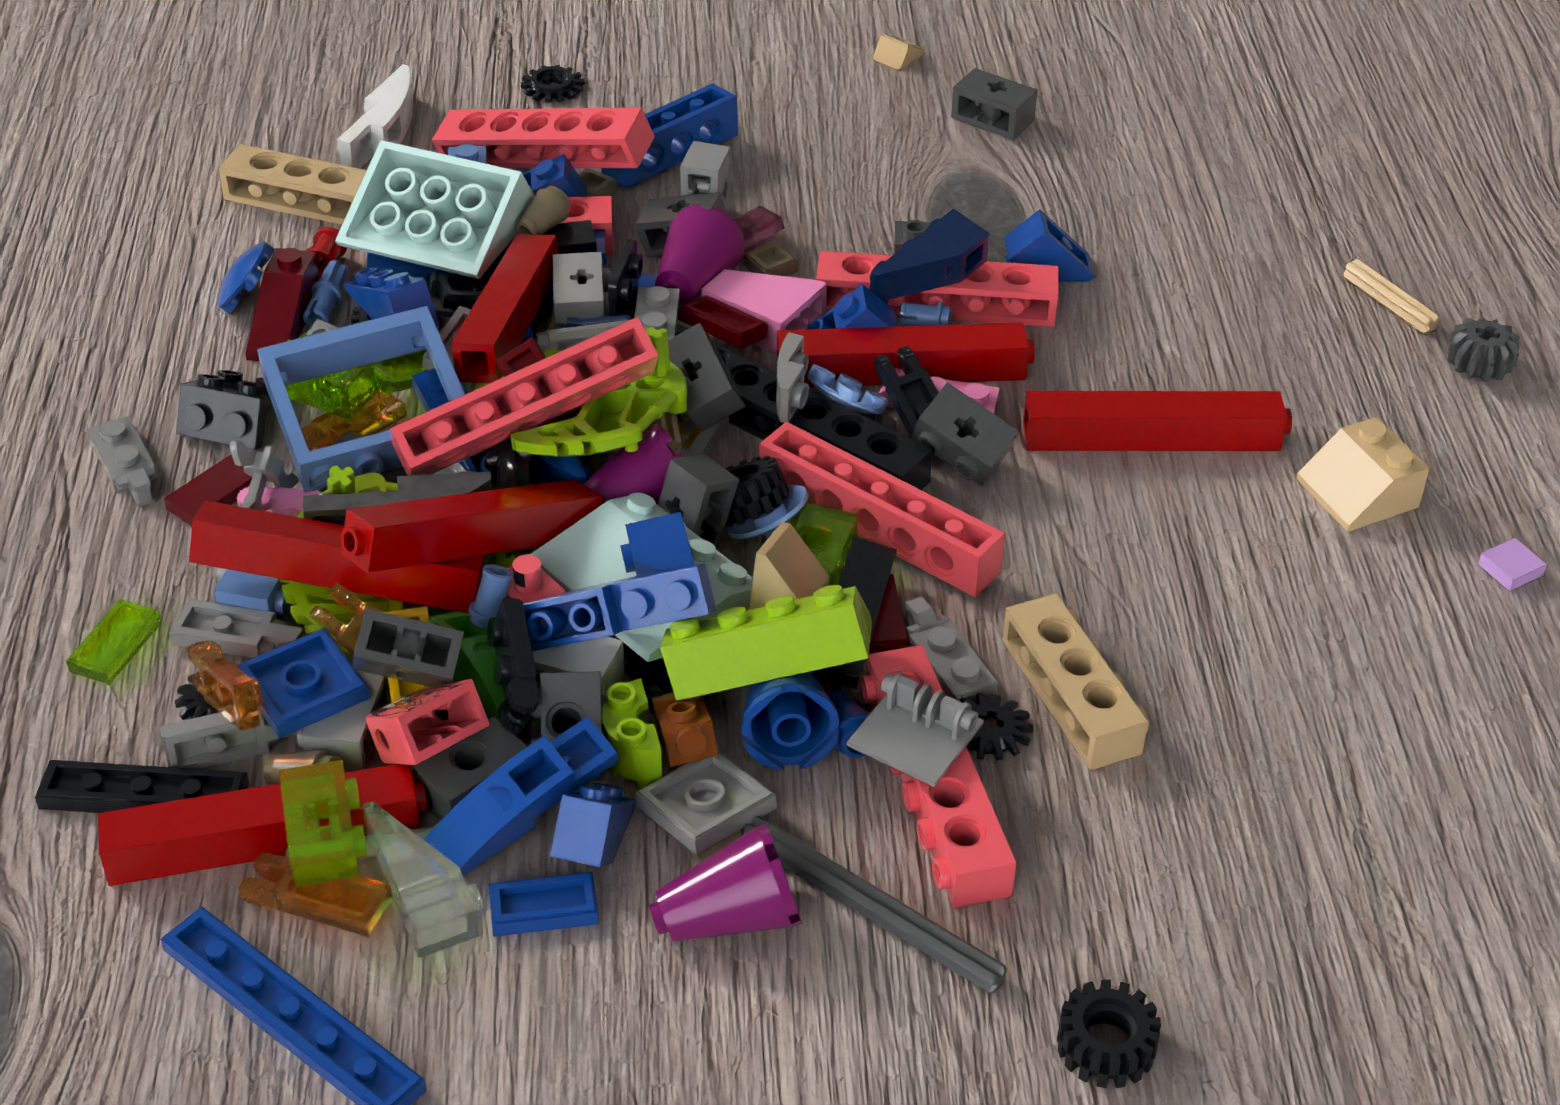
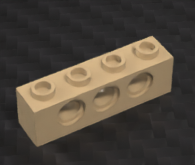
[218,144,367,225]
[1002,593,1149,771]

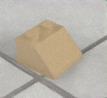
[1296,416,1430,532]
[749,522,830,610]

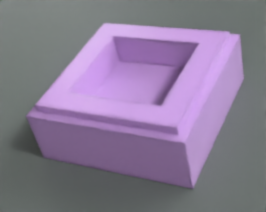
[1478,538,1547,591]

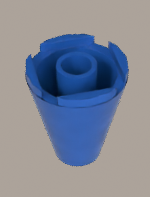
[741,671,839,770]

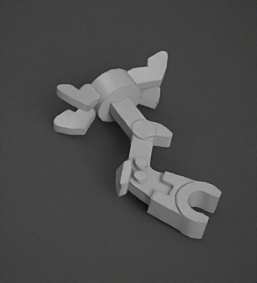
[216,440,299,584]

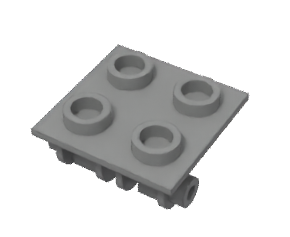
[847,672,984,787]

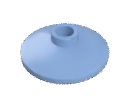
[726,485,809,539]

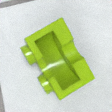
[602,678,662,789]

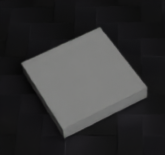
[635,752,777,855]

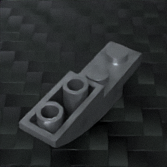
[303,471,491,526]

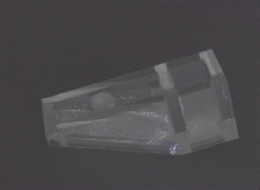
[363,801,484,958]

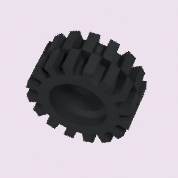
[725,456,789,527]
[1057,980,1161,1088]

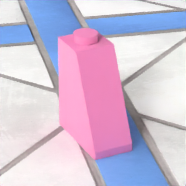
[699,269,827,354]

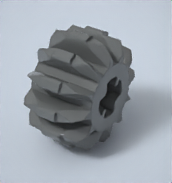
[1447,316,1520,382]

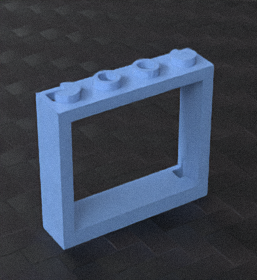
[257,306,465,493]

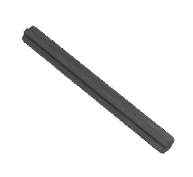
[743,816,1007,993]

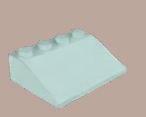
[335,140,534,279]
[530,493,753,662]

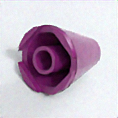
[655,204,744,305]
[584,422,684,505]
[649,823,802,942]

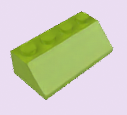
[660,585,872,701]

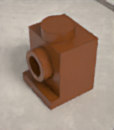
[652,693,718,767]

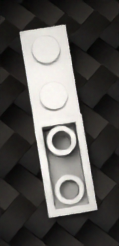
[337,64,414,169]

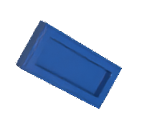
[488,872,599,937]

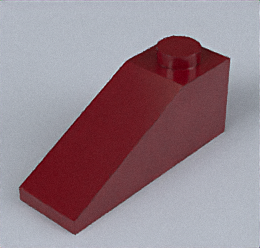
[245,248,319,361]

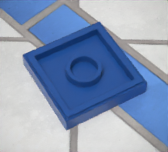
[235,628,370,739]

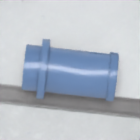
[900,302,952,326]
[468,564,513,629]

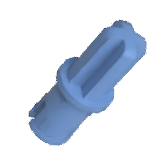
[303,260,348,327]

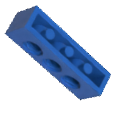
[601,83,738,188]

